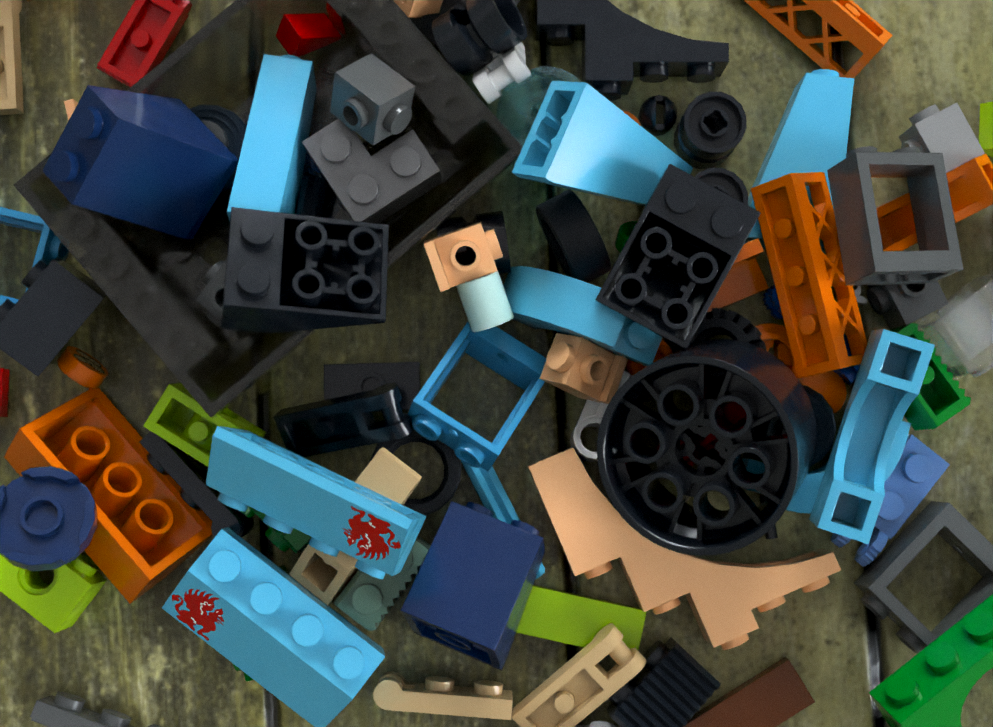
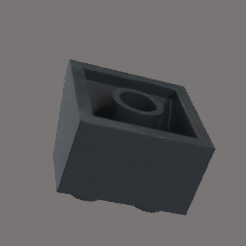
[0,257,109,377]

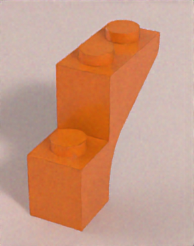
[876,154,993,251]

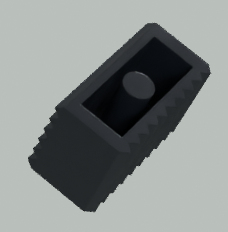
[606,637,721,727]

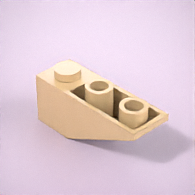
[289,447,422,605]

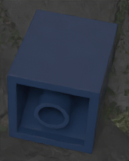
[42,85,239,239]
[400,501,545,671]

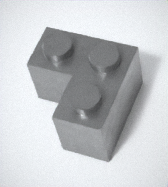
[302,119,442,224]

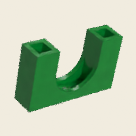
[869,594,993,727]

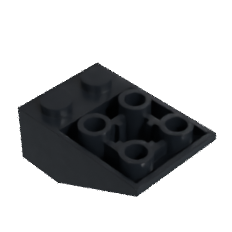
[595,164,761,349]
[221,207,389,333]

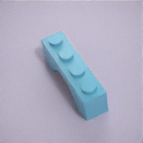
[809,329,935,544]

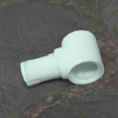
[456,271,514,332]

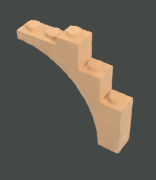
[527,447,841,650]

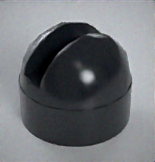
[638,95,677,136]

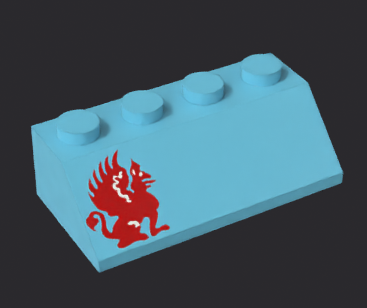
[206,426,427,579]
[162,527,385,727]

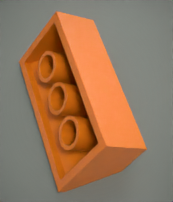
[4,388,213,604]

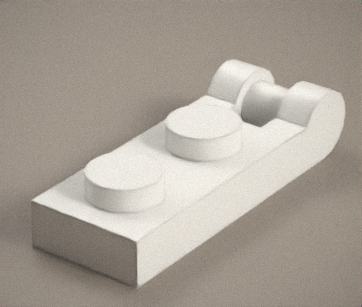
[472,42,531,104]

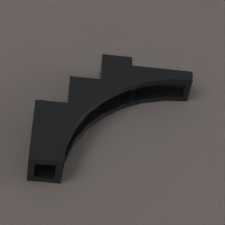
[535,0,729,101]

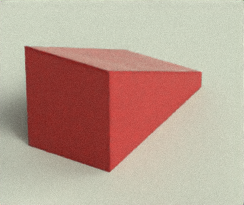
[275,13,342,57]

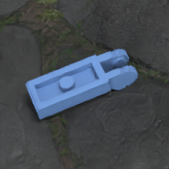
[830,434,950,567]

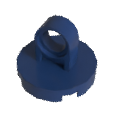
[0,466,97,571]

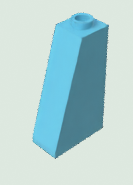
[227,54,317,220]
[744,69,854,254]
[511,81,693,206]

